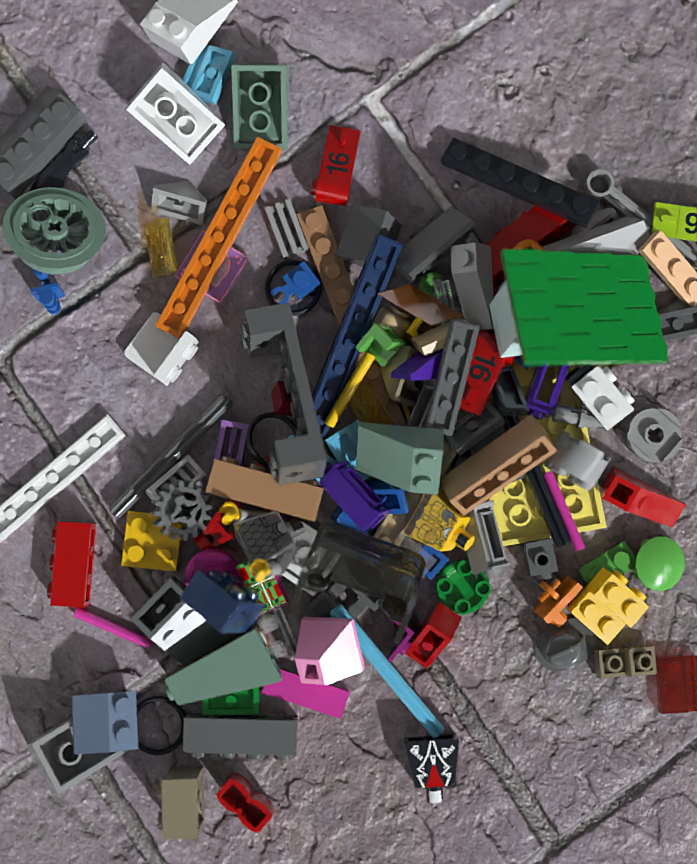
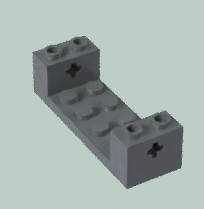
[240,303,327,486]

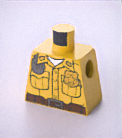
[403,488,475,551]

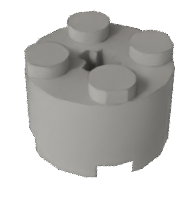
[544,430,611,491]

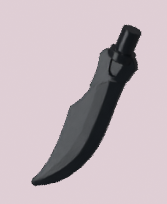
[29,130,99,191]

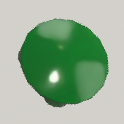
[435,559,491,615]

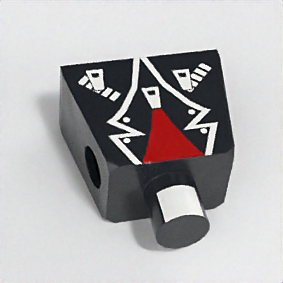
[404,734,459,803]

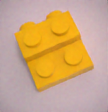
[567,567,649,645]

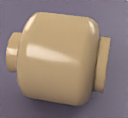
[371,305,411,340]

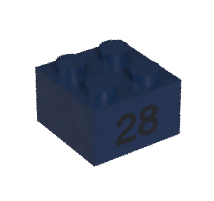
[179,569,266,633]

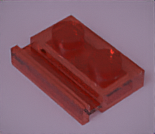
[655,654,697,714]

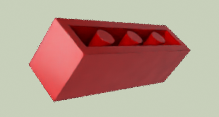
[482,206,577,288]

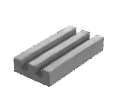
[265,198,309,259]

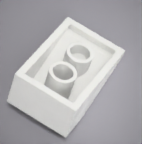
[140,0,238,65]
[126,63,225,165]

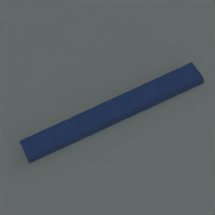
[296,234,403,444]

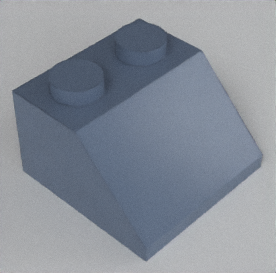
[72,691,138,754]

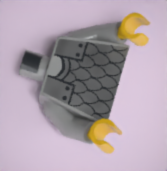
[219,502,305,582]

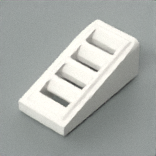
[146,454,206,510]

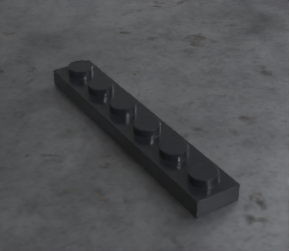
[441,137,600,229]

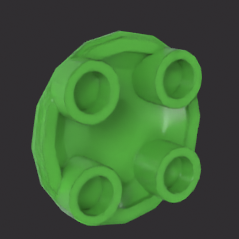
[633,536,685,591]

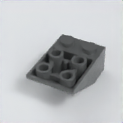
[131,577,234,667]

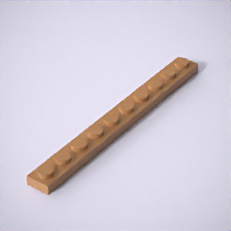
[297,205,406,426]

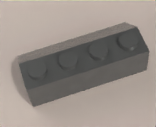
[0,86,88,199]

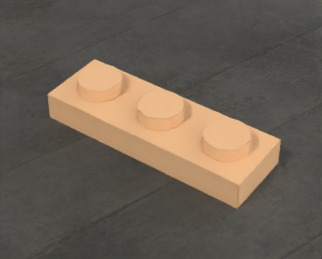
[637,230,697,308]

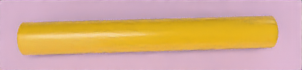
[324,351,375,428]

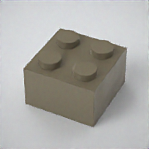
[157,766,205,840]

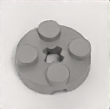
[624,408,682,463]

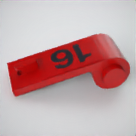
[311,125,361,207]
[459,330,515,417]

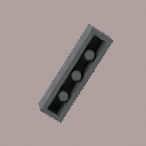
[183,713,298,760]

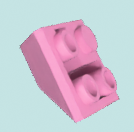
[295,617,365,685]

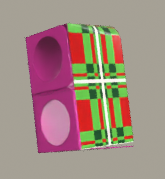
[236,560,289,614]

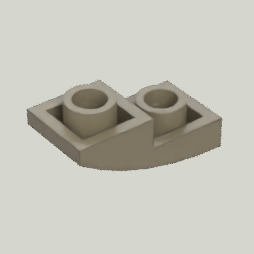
[594,646,657,679]

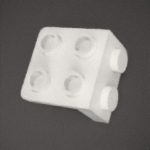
[124,312,199,386]
[572,365,635,431]

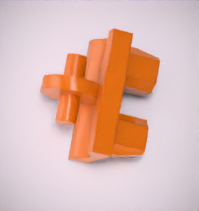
[533,575,583,628]

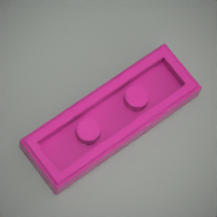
[262,668,350,719]

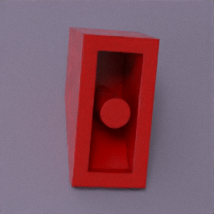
[404,602,462,668]

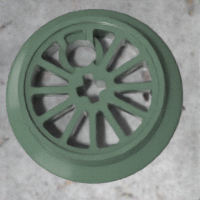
[2,187,106,274]

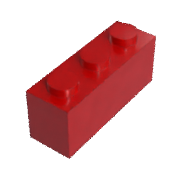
[47,521,97,608]

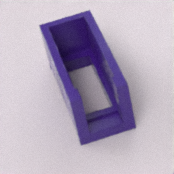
[525,365,570,420]
[319,461,392,532]

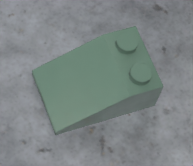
[231,62,290,150]
[356,422,444,495]

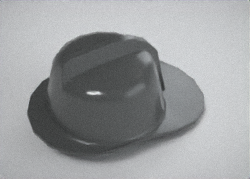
[535,617,599,672]

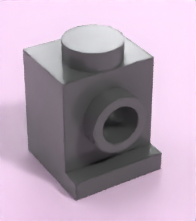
[521,538,558,580]

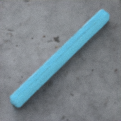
[330,604,444,738]

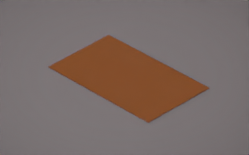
[377,284,464,326]

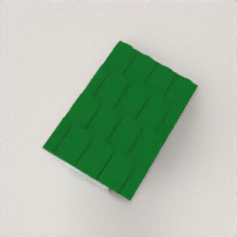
[489,249,668,365]

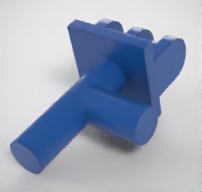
[30,269,65,315]

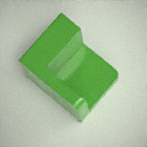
[355,323,406,366]

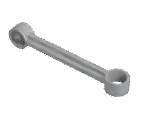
[584,169,697,272]

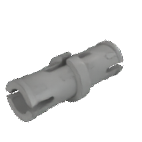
[552,404,607,431]

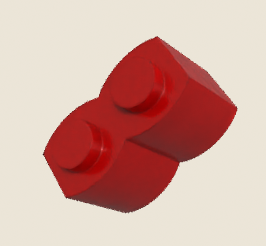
[216,771,274,833]

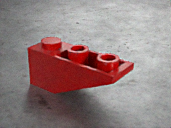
[599,466,686,527]

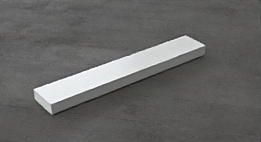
[0,414,127,542]

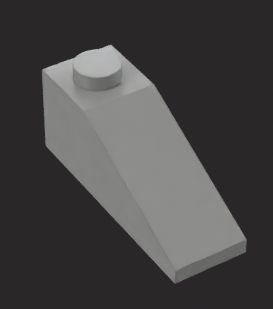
[451,242,494,331]

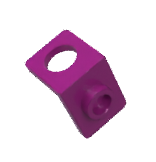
[386,611,414,662]

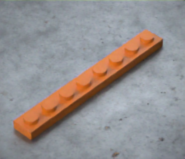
[155,137,282,340]

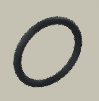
[265,260,322,316]
[246,412,297,468]
[136,696,186,756]

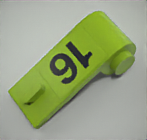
[650,202,697,242]

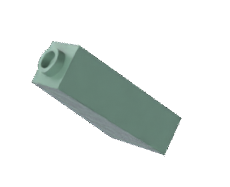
[164,627,284,705]

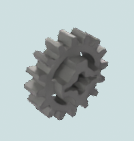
[150,480,212,541]

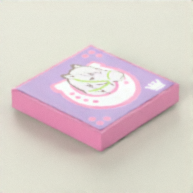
[175,230,249,305]

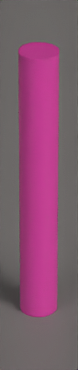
[542,471,585,552]
[73,608,153,649]

